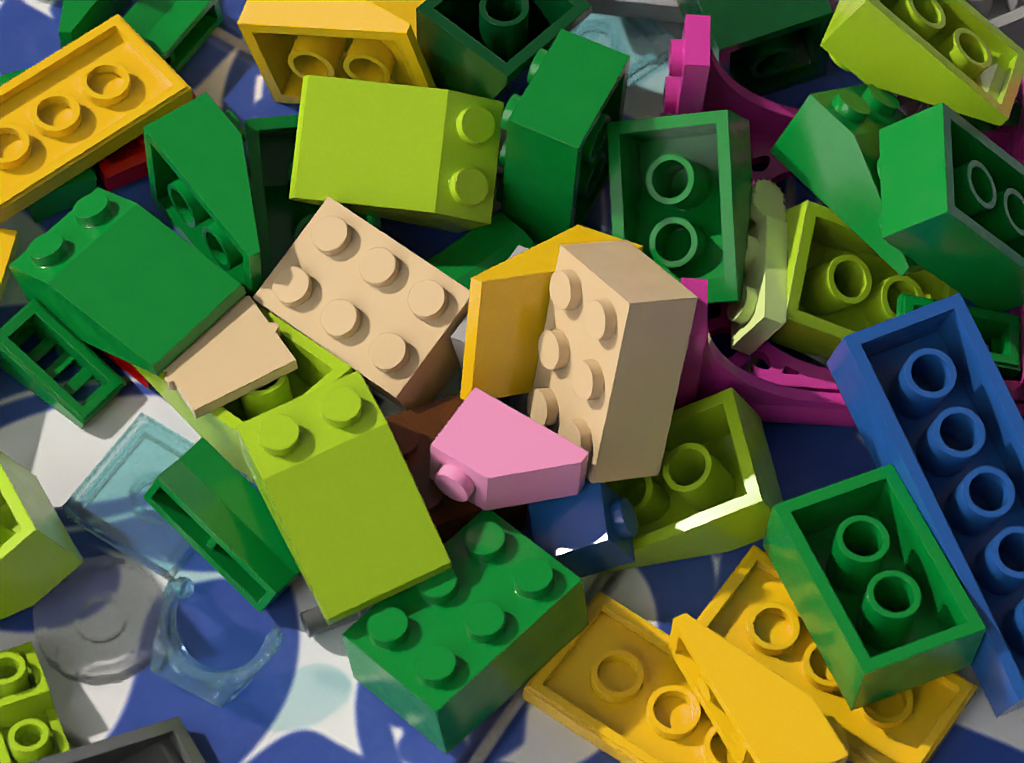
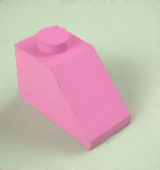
[429,387,589,511]

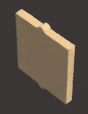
[164,295,298,419]

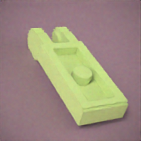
[727,178,788,355]

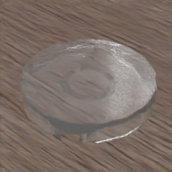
[33,555,168,686]

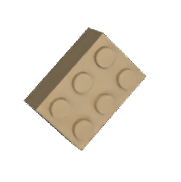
[253,196,470,411]
[527,240,698,484]

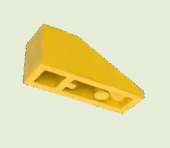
[667,613,849,763]

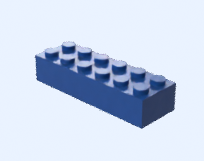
[826,293,1024,718]

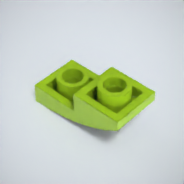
[0,641,70,763]

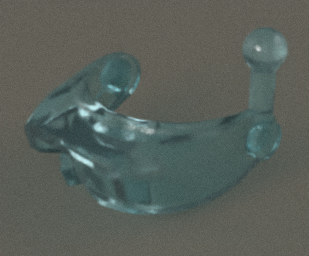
[151,576,286,708]

